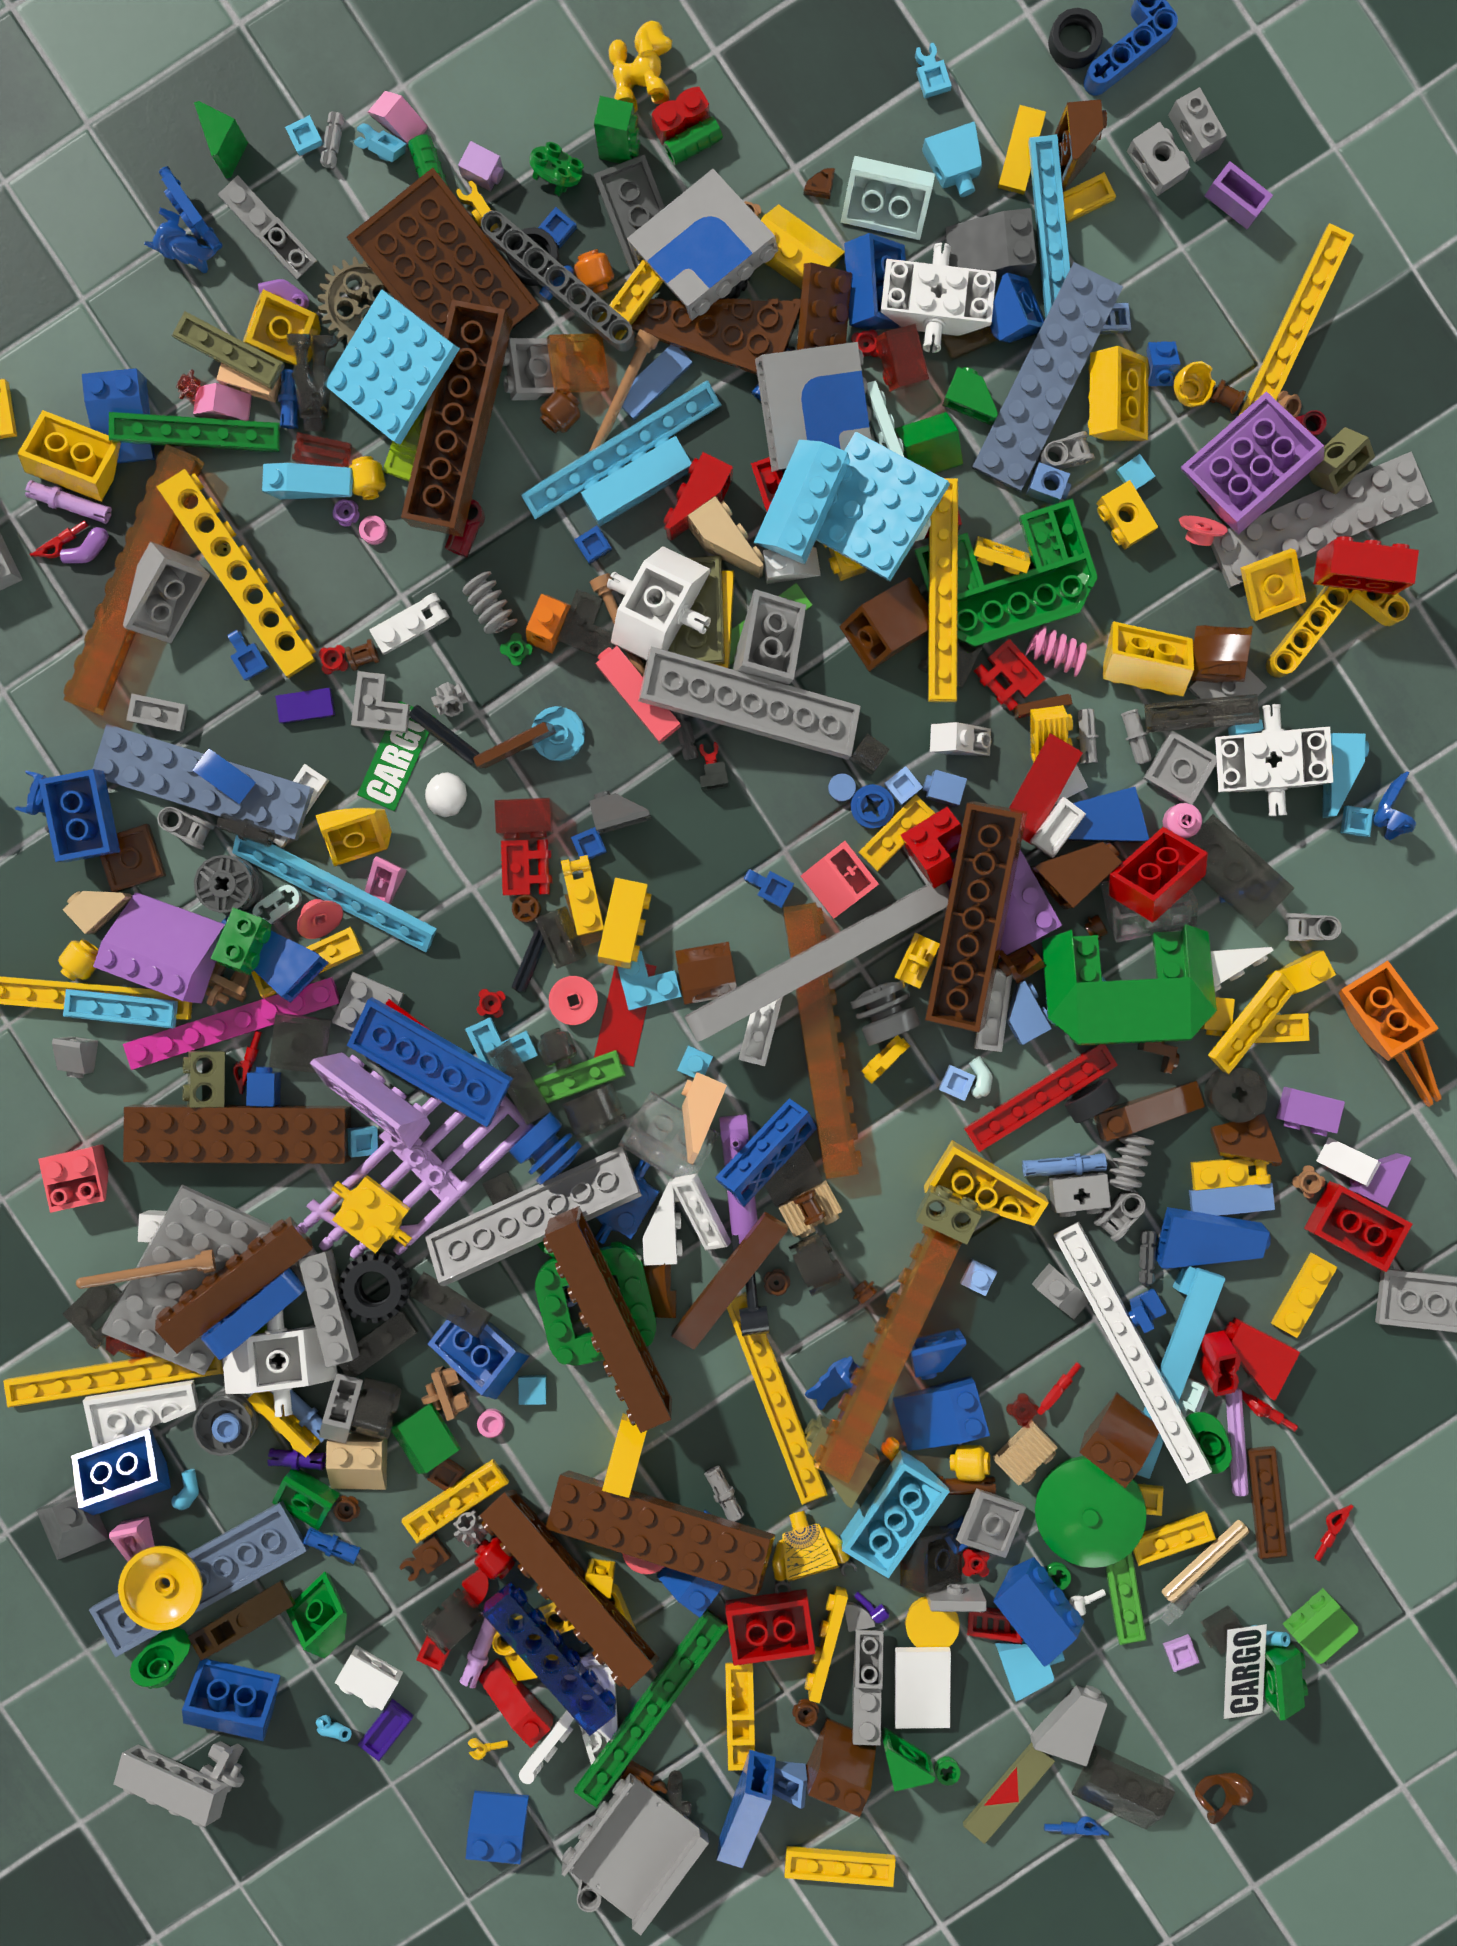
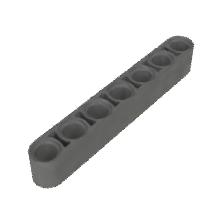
[481,210,636,352]

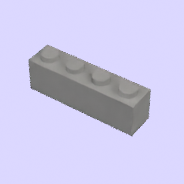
[298,1249,360,1368]
[114,1744,229,1827]

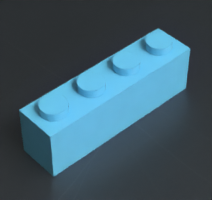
[581,436,692,527]

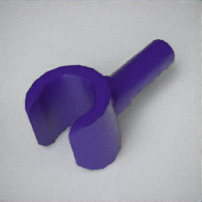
[854,1592,889,1623]

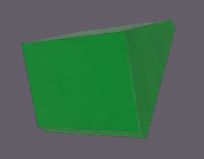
[194,101,248,179]
[894,412,963,474]
[389,1403,461,1474]
[272,1469,341,1530]
[881,1727,936,1792]

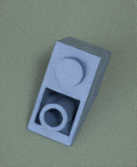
[1006,981,1051,1045]

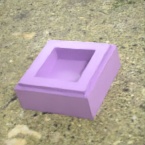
[1163,1634,1199,1672]

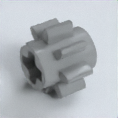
[431,682,468,717]
[453,1510,488,1547]

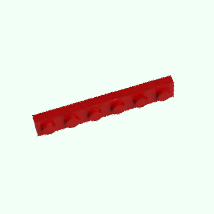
[963,1044,1118,1152]

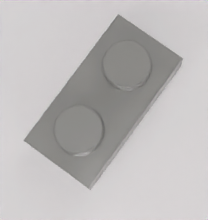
[126,694,188,733]

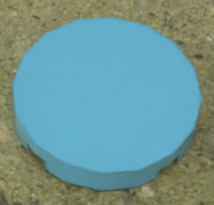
[532,706,585,762]

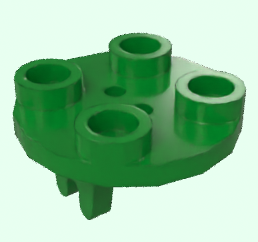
[529,142,584,196]

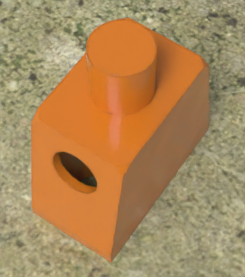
[526,594,573,654]

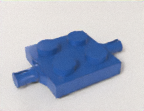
[159,166,223,252]
[594,1158,660,1244]

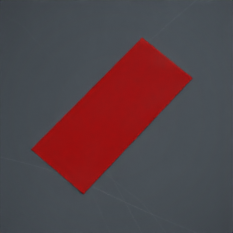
[1009,733,1083,845]
[594,964,657,1067]

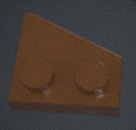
[1210,1114,1282,1166]

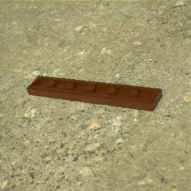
[671,1212,788,1350]

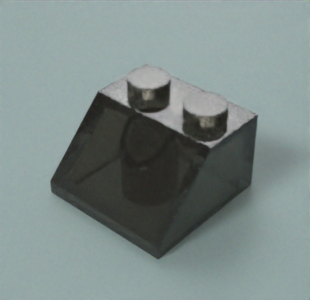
[900,1526,962,1594]

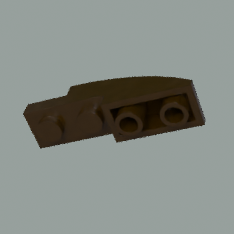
[188,1580,296,1661]

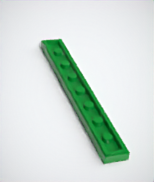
[574,1609,728,1808]

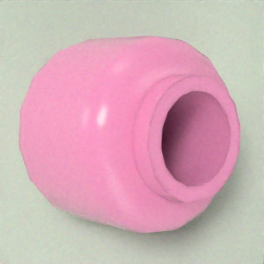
[1163,803,1202,839]

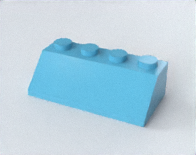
[754,440,850,564]
[840,1449,950,1578]

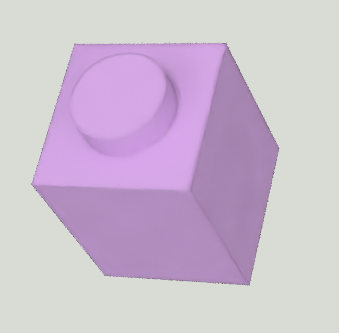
[458,141,504,192]

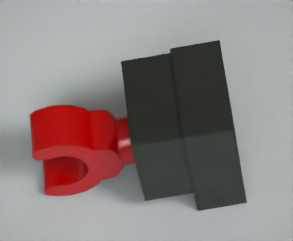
[700,742,729,791]

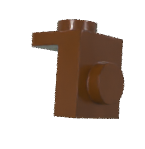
[998,943,1045,984]
[1137,1041,1180,1074]

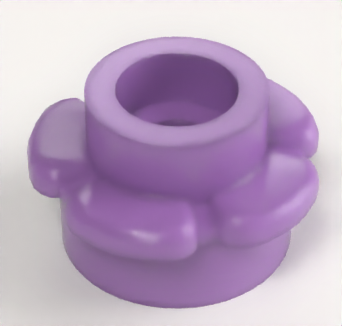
[333,499,360,526]

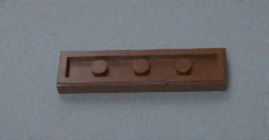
[1246,1446,1287,1559]

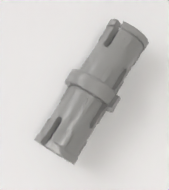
[704,1465,744,1522]

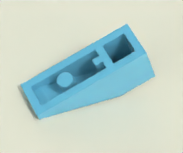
[262,463,353,500]
[1323,733,1369,818]

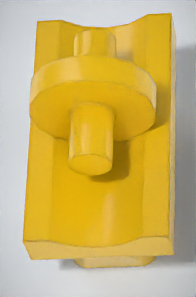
[895,932,940,989]

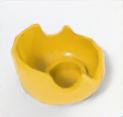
[1174,361,1216,408]

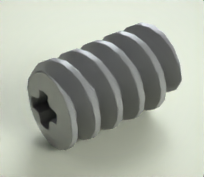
[462,571,518,634]
[1108,1134,1154,1193]

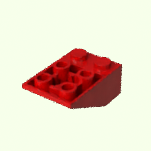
[664,452,733,541]

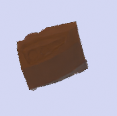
[1190,625,1253,683]
[675,941,737,1005]

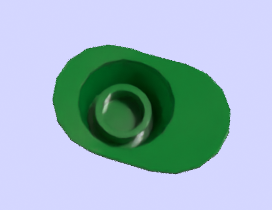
[1185,1412,1232,1474]
[130,1627,191,1689]

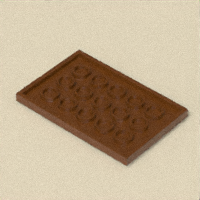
[347,168,539,335]

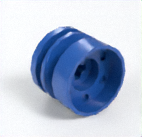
[509,1112,583,1185]

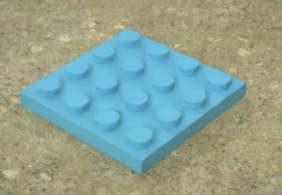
[324,289,460,445]
[816,432,950,581]

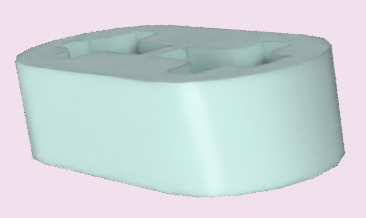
[252,885,302,925]

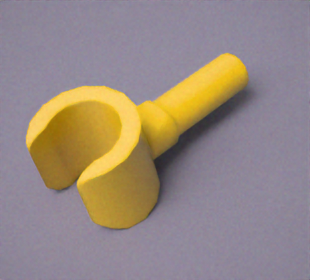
[468,1738,508,1760]

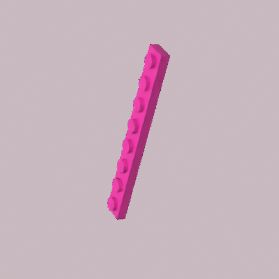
[123,977,340,1070]

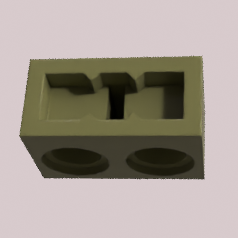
[182,1051,225,1108]
[916,1185,981,1245]

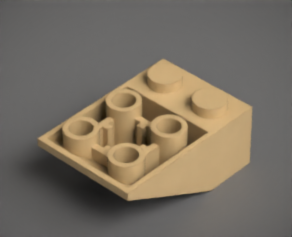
[688,496,765,578]

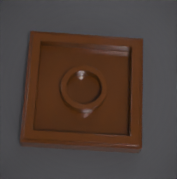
[100,824,166,892]

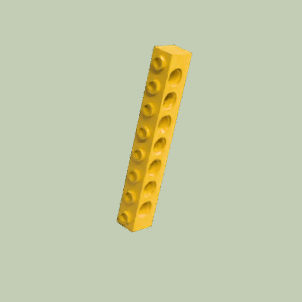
[157,469,316,679]

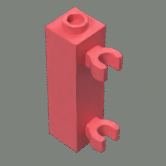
[596,646,681,744]

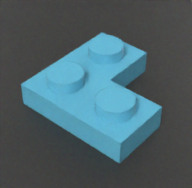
[617,951,682,1010]
[465,1017,539,1072]

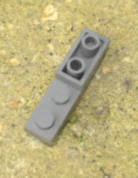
[218,175,317,280]
[852,1630,883,1745]

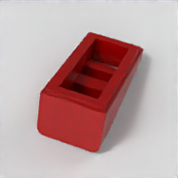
[967,1608,1023,1644]

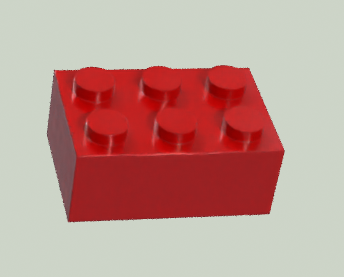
[1313,536,1419,595]
[1109,827,1208,923]
[1304,1181,1412,1272]
[726,1589,816,1666]

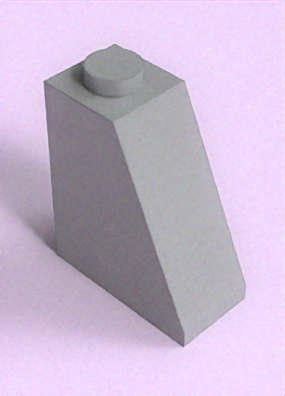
[1030,1685,1107,1766]

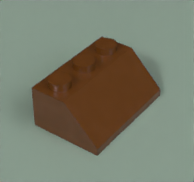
[1054,99,1107,192]

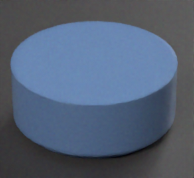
[828,774,856,802]
[212,1413,242,1443]

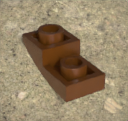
[644,1263,676,1318]

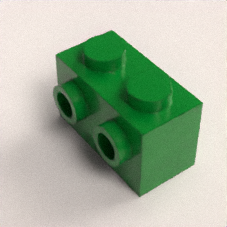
[210,907,272,976]

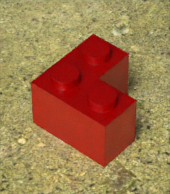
[901,807,962,889]

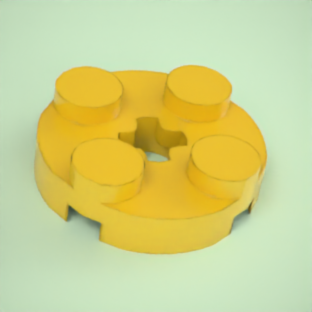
[862,1035,910,1084]

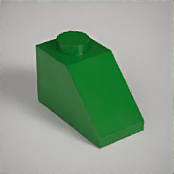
[942,367,998,426]

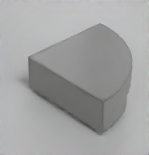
[845,1602,875,1632]

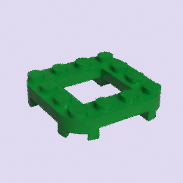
[535,1242,657,1365]

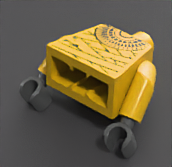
[772,1511,857,1594]

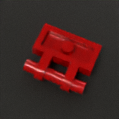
[974,639,1046,711]
[501,839,552,896]

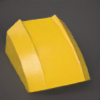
[243,289,321,367]
[316,808,392,867]

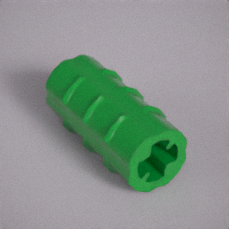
[663,116,723,166]
[408,134,448,186]

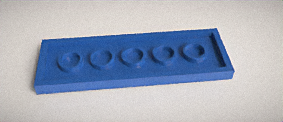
[347,997,513,1127]

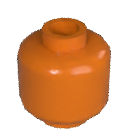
[574,249,614,294]

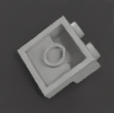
[503,338,569,400]

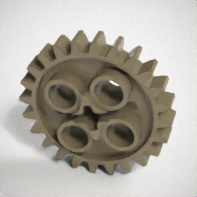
[318,257,390,345]

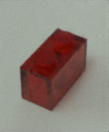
[876,324,929,392]
[495,798,553,840]

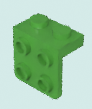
[1283,1588,1358,1664]

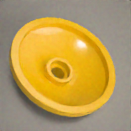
[118,1546,203,1631]

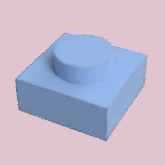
[884,766,923,805]
[939,1065,976,1101]
[960,1258,997,1296]

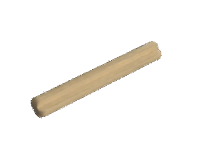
[1162,1520,1249,1603]

